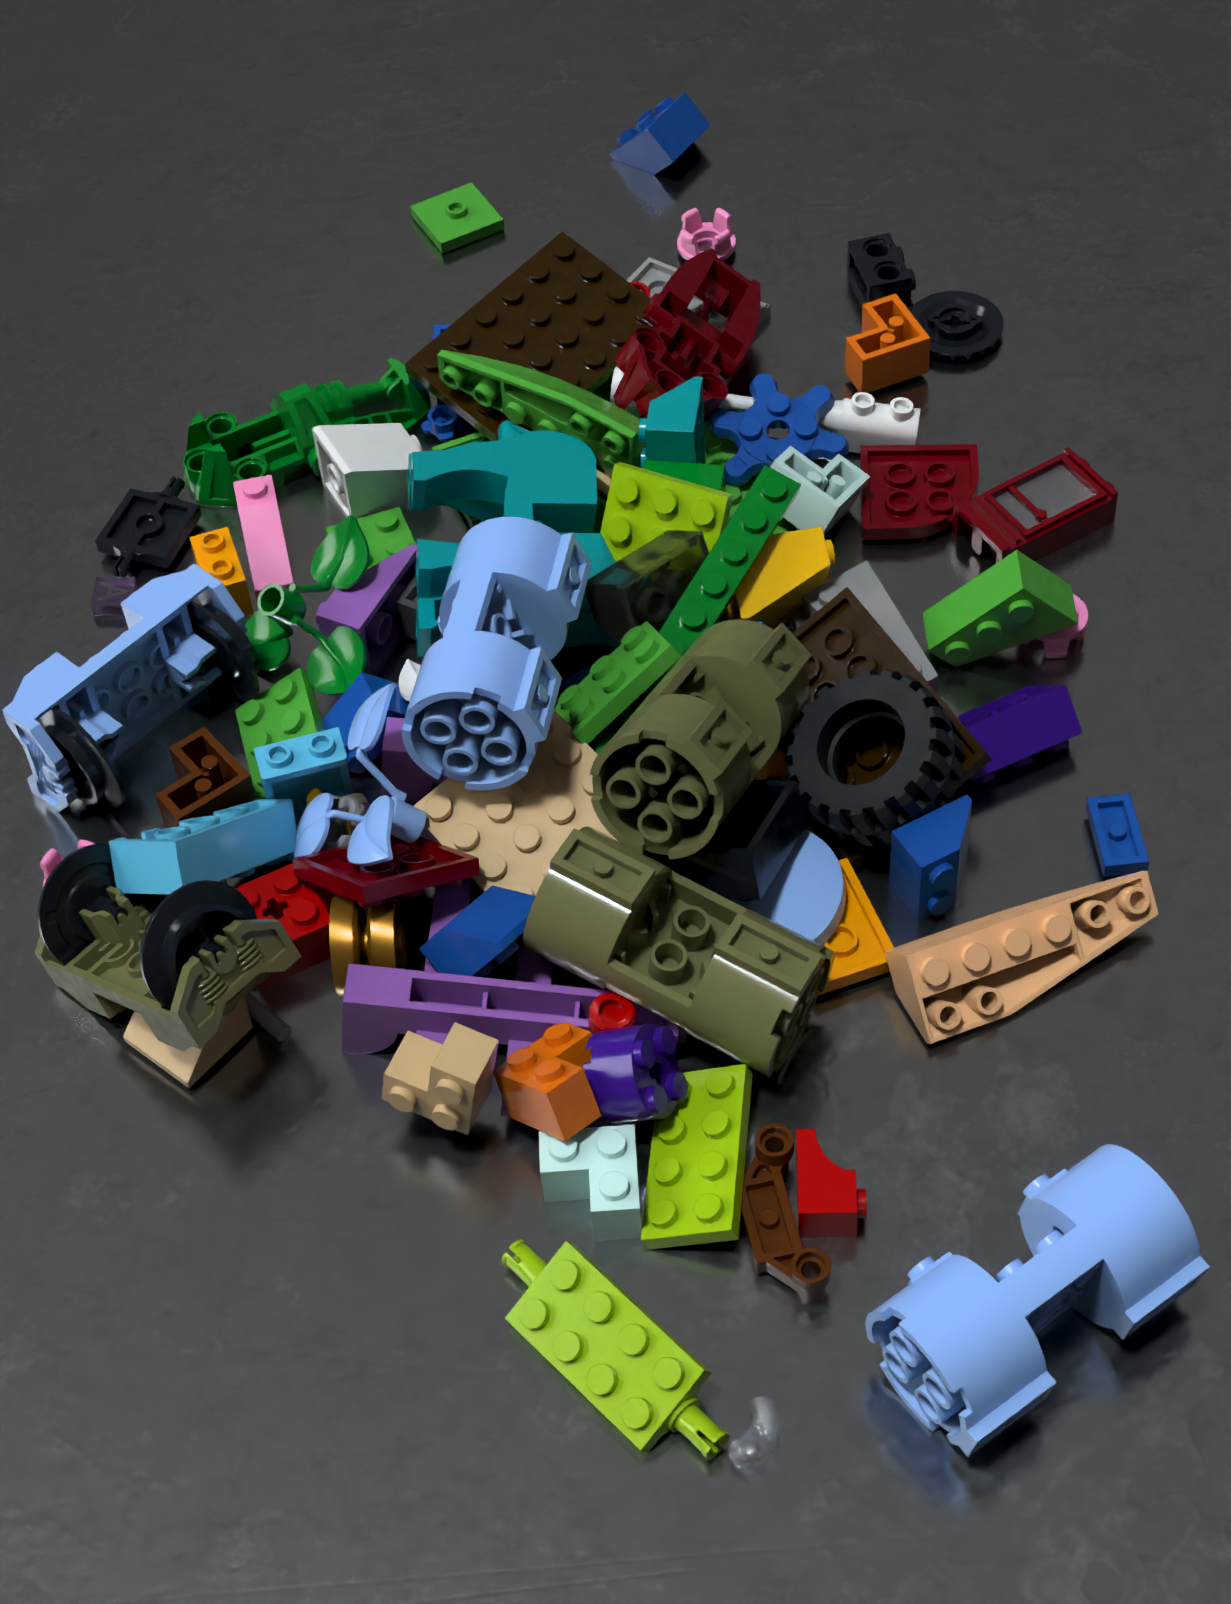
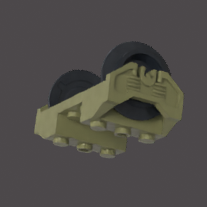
[35,843,301,1051]

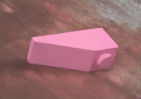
[233,475,294,596]

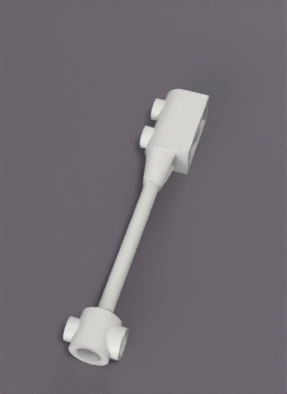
[610,366,921,453]

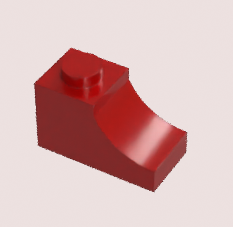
[796,1129,867,1238]

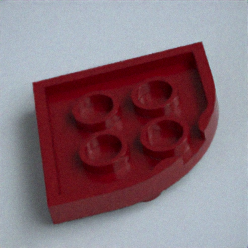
[860,444,979,540]

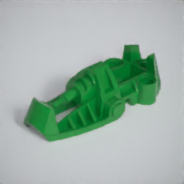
[183,358,431,507]

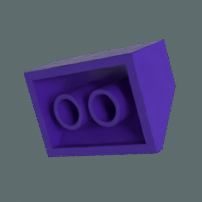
[956,685,1083,785]

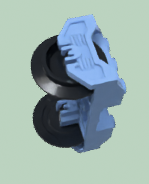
[2,564,260,813]

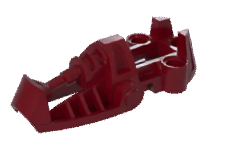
[613,248,761,423]

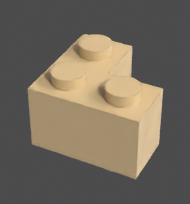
[381,1022,499,1135]

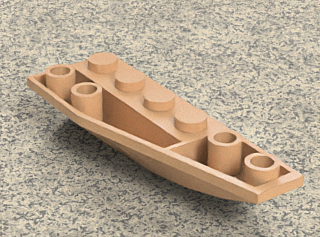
[884,871,1159,1044]

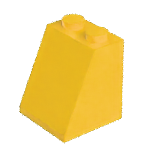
[727,526,835,628]

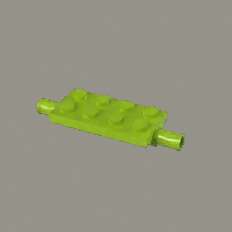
[501,1239,730,1460]

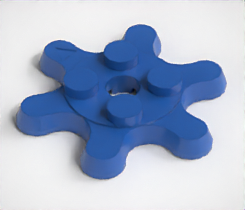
[708,373,849,487]

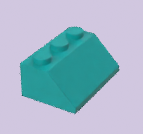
[639,376,706,468]

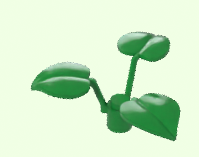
[245,515,370,695]

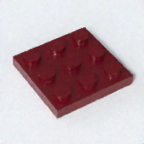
[293,835,480,907]

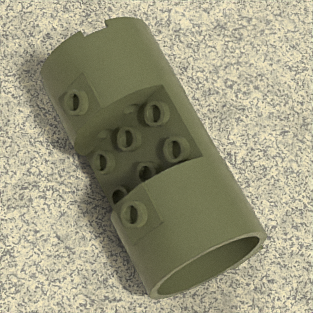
[590,619,812,859]
[523,826,835,1077]

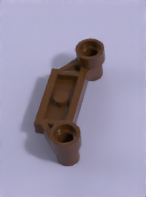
[741,1123,831,1302]

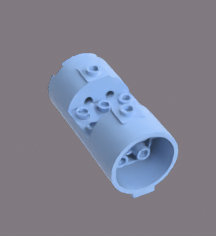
[402,517,592,791]
[865,1144,1210,1457]

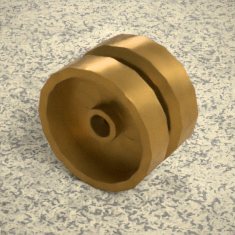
[329,896,406,996]

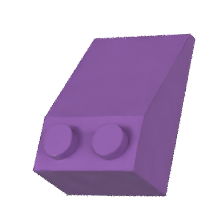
[316,544,417,676]

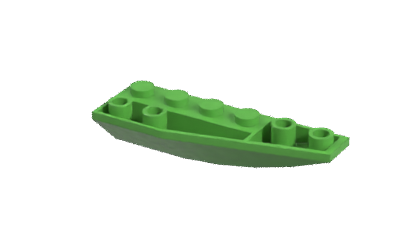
[437,350,646,476]

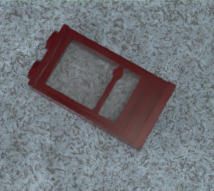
[952,447,1118,563]

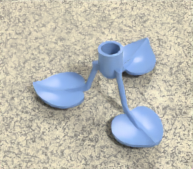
[294,683,426,866]

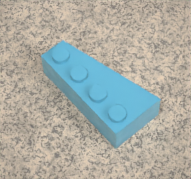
[108,799,297,895]

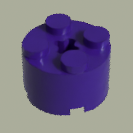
[583,1023,687,1126]

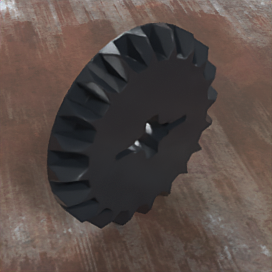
[910,291,1004,361]

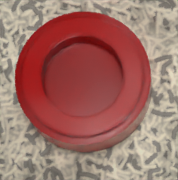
[588,993,636,1033]

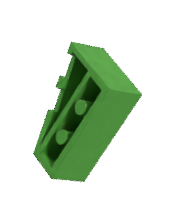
[923,550,1078,667]

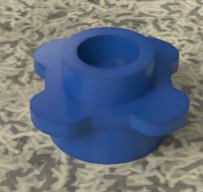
[421,405,467,442]

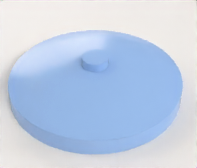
[729,830,846,946]

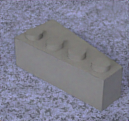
[802,560,938,693]

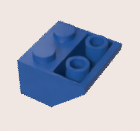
[609,92,710,175]
[419,885,535,977]

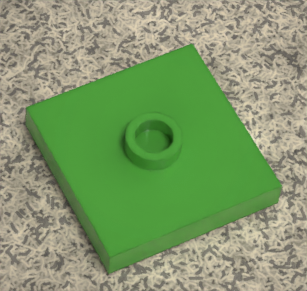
[410,182,505,254]

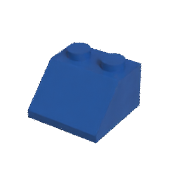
[889,795,972,922]

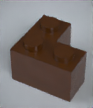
[155,726,257,828]

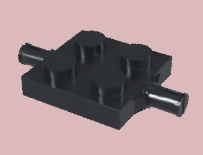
[95,476,202,578]

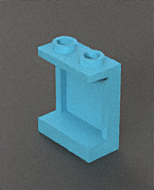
[253,727,353,828]

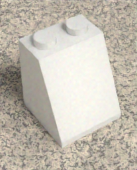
[312,423,422,519]

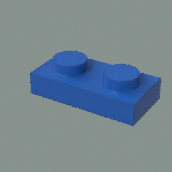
[1085,793,1149,877]

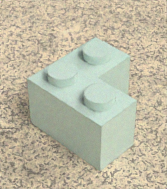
[770,446,870,535]
[539,1124,642,1241]

